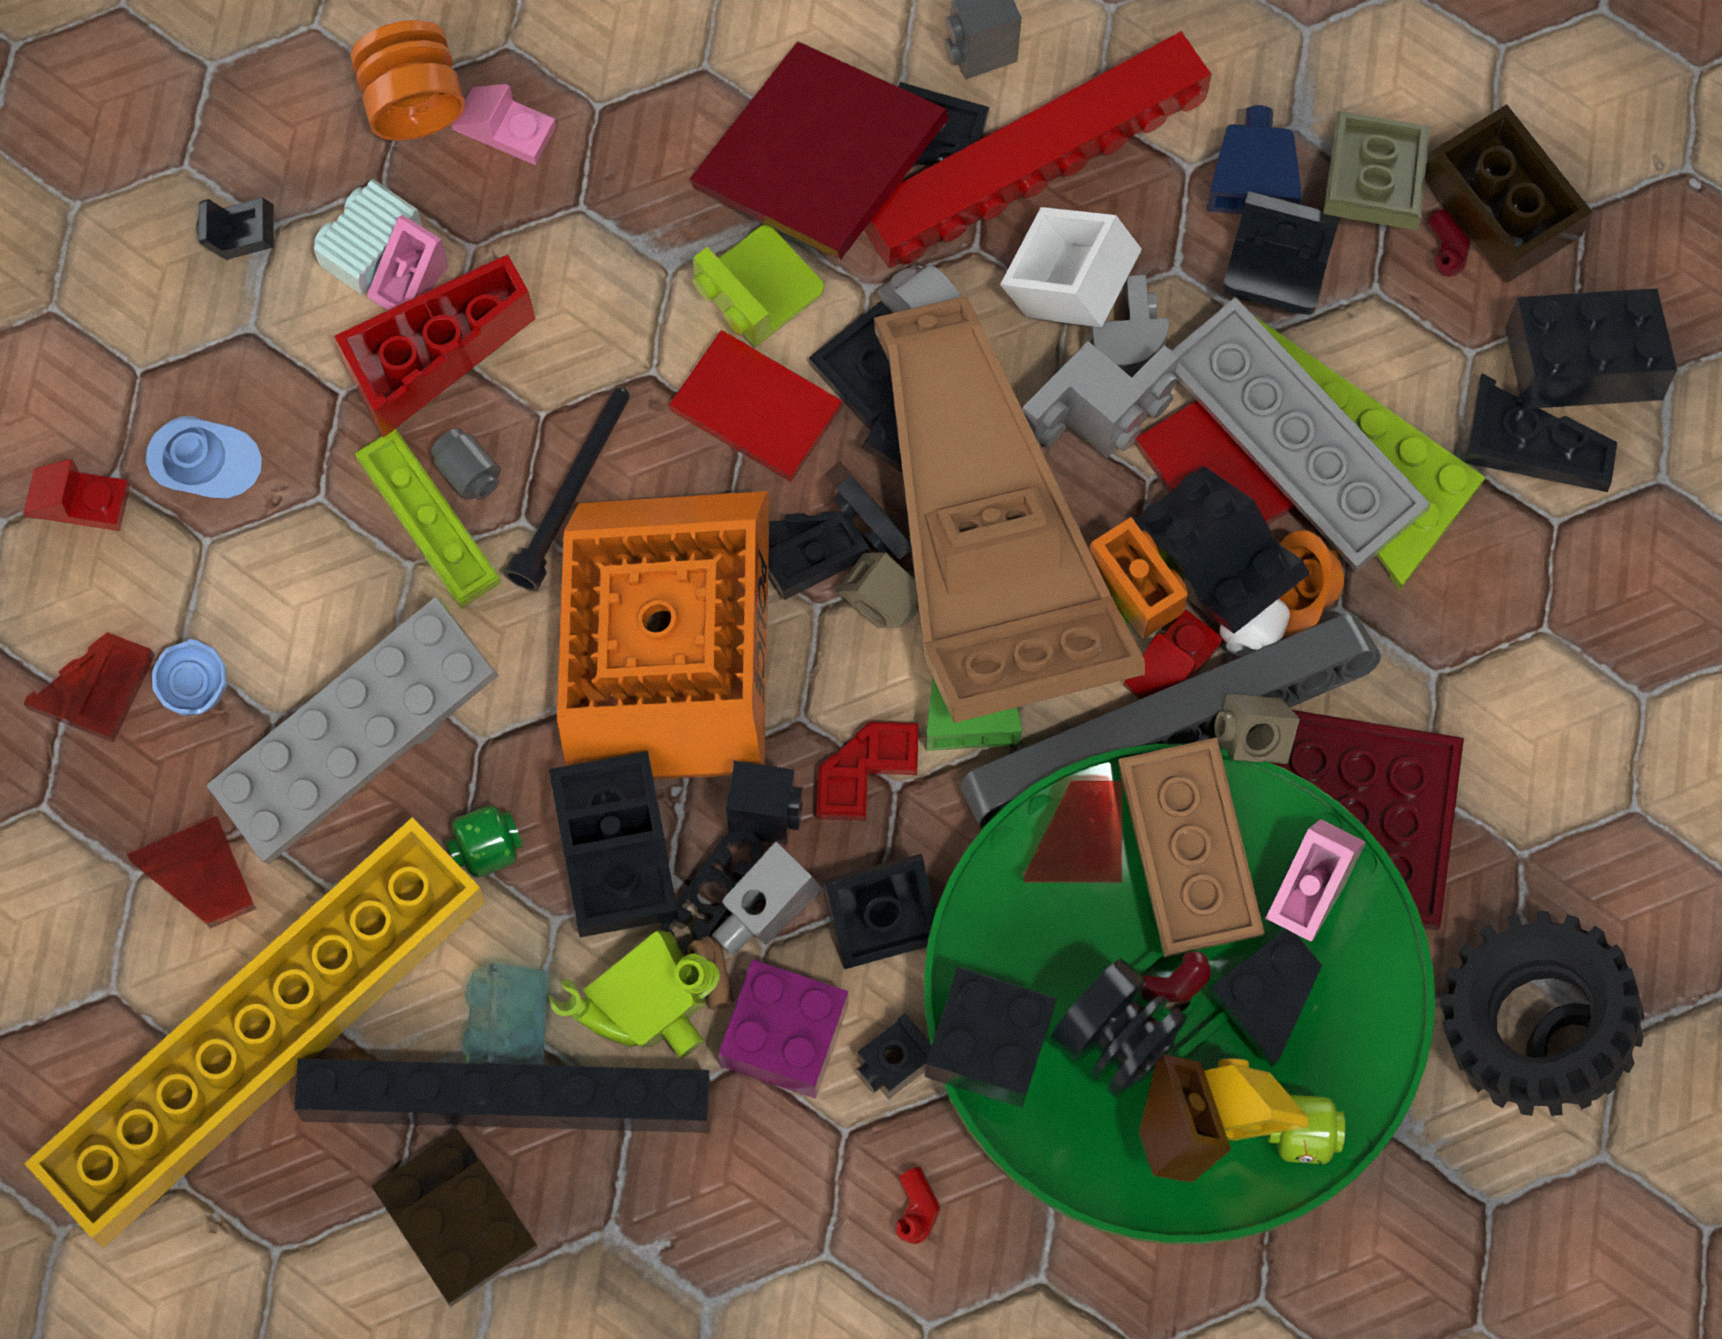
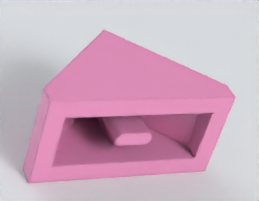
[366,215,448,310]

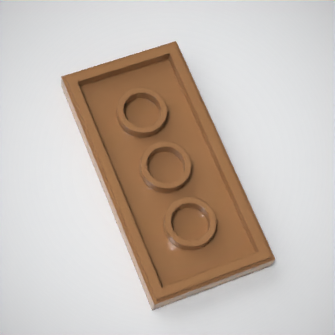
[1118,738,1265,957]

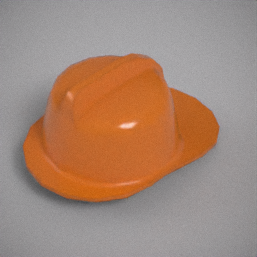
[1279,530,1345,639]

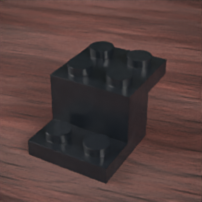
[1134,466,1310,634]
[549,751,679,938]

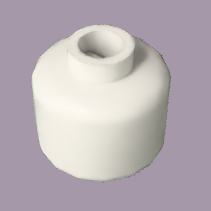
[1220,599,1290,657]

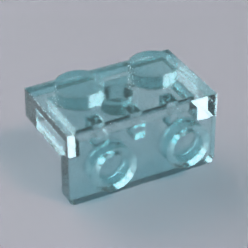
[462,963,548,1065]

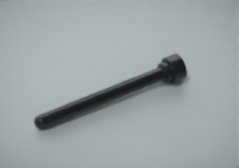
[503,387,630,591]

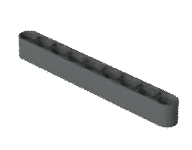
[960,614,1381,830]

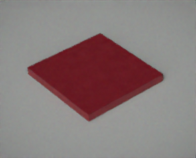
[689,41,949,260]
[1272,710,1464,931]

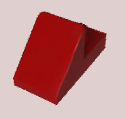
[23,459,130,531]
[1123,609,1224,699]

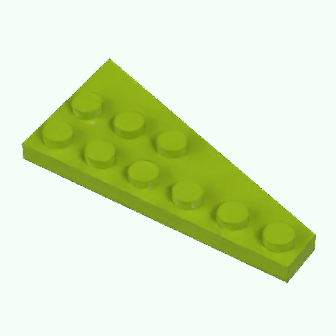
[1252,314,1486,591]

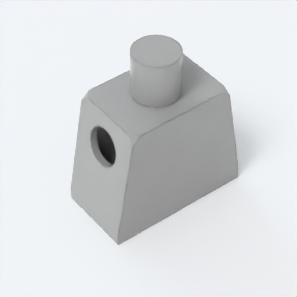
[712,842,824,956]

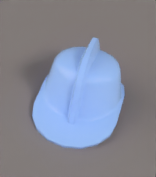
[146,416,262,498]

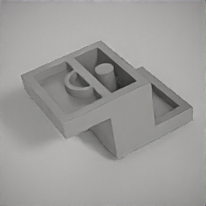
[1022,341,1179,459]

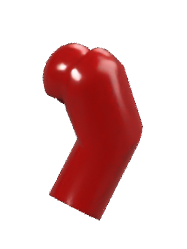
[896,1166,940,1244]

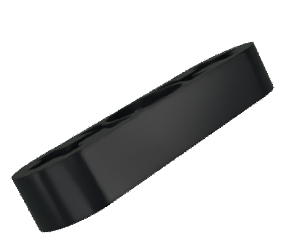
[661,831,763,957]

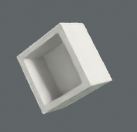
[1000,207,1142,328]

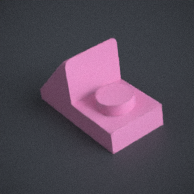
[451,84,556,165]

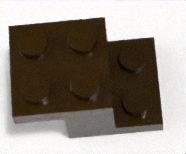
[371,1129,538,1307]

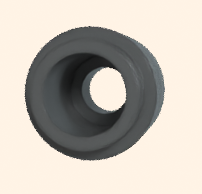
[431,428,501,500]

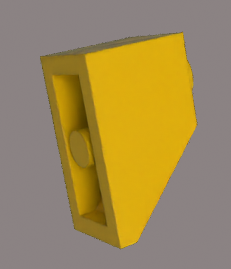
[1204,1059,1308,1141]

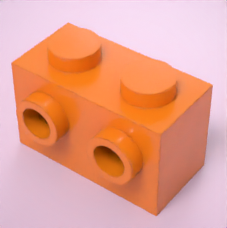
[1089,517,1188,639]

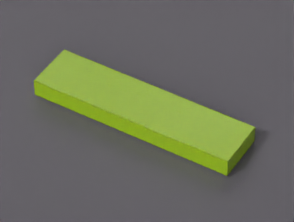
[355,429,501,609]

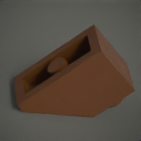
[1139,1054,1231,1183]

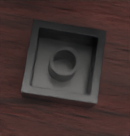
[924,967,1057,1108]

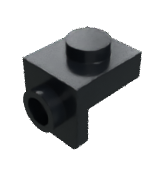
[196,197,274,260]

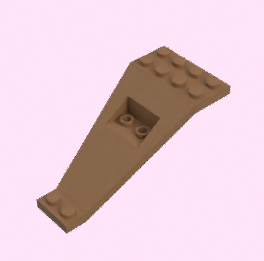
[874,296,1145,723]

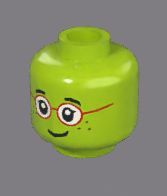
[1267,1095,1345,1164]

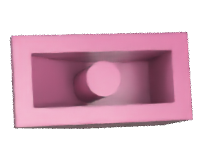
[1266,819,1366,942]

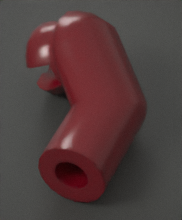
[1427,209,1471,277]
[1141,951,1211,1003]

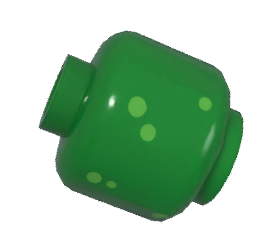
[445,805,523,878]

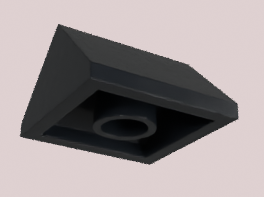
[824,854,935,969]

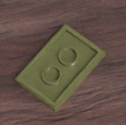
[1323,111,1430,230]

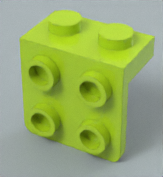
[692,225,824,348]

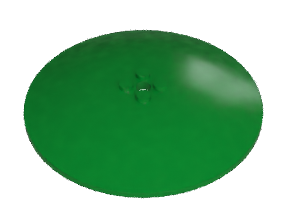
[924,744,1435,1245]

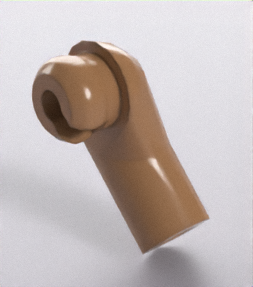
[687,937,735,1010]

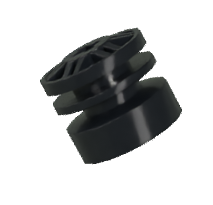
[1050,958,1188,1098]

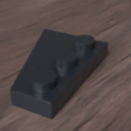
[1465,373,1618,492]

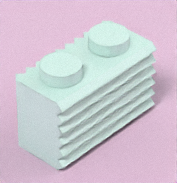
[314,179,422,295]

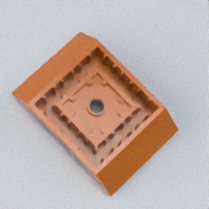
[557,491,770,780]

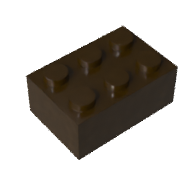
[1425,104,1593,284]

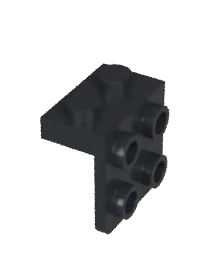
[1222,191,1340,315]

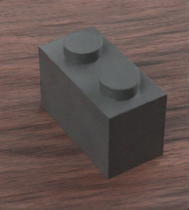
[944,0,1022,79]

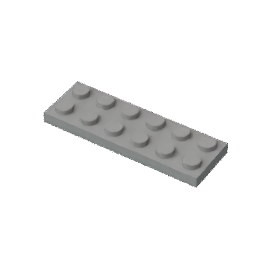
[1172,297,1430,572]
[206,597,499,864]

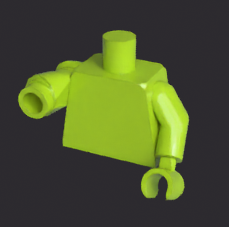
[548,931,720,1059]

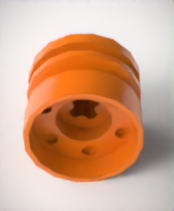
[350,20,466,141]

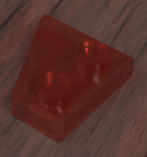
[24,632,155,743]
[1024,781,1122,883]
[127,816,256,929]

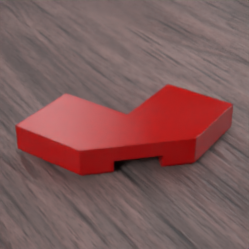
[816,721,919,821]

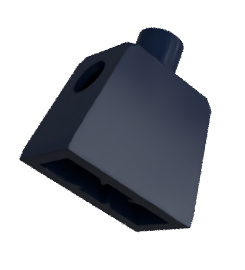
[1207,105,1302,214]

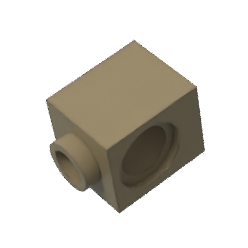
[836,553,918,628]
[1215,694,1300,764]

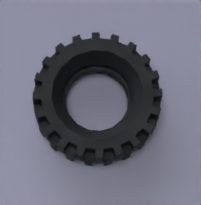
[1440,911,1644,1116]

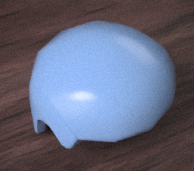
[152,639,228,716]

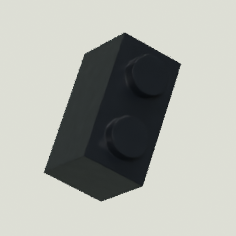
[726,761,803,845]

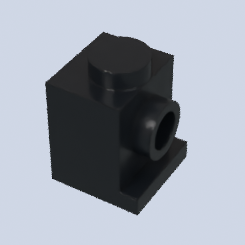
[856,1013,931,1100]

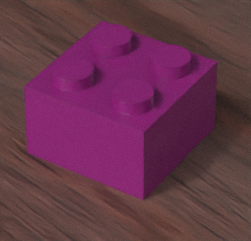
[718,959,849,1099]

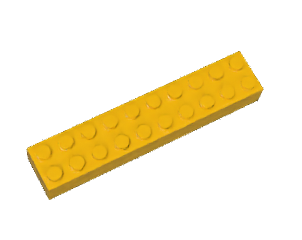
[24,817,485,1249]

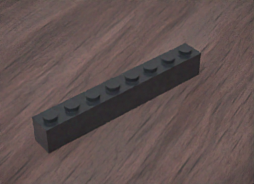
[294,1059,711,1133]

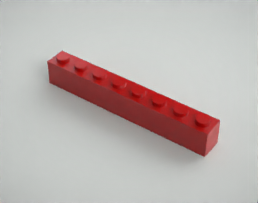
[864,31,1212,269]

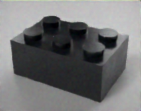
[1505,288,1677,409]

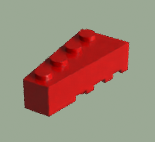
[334,254,536,438]

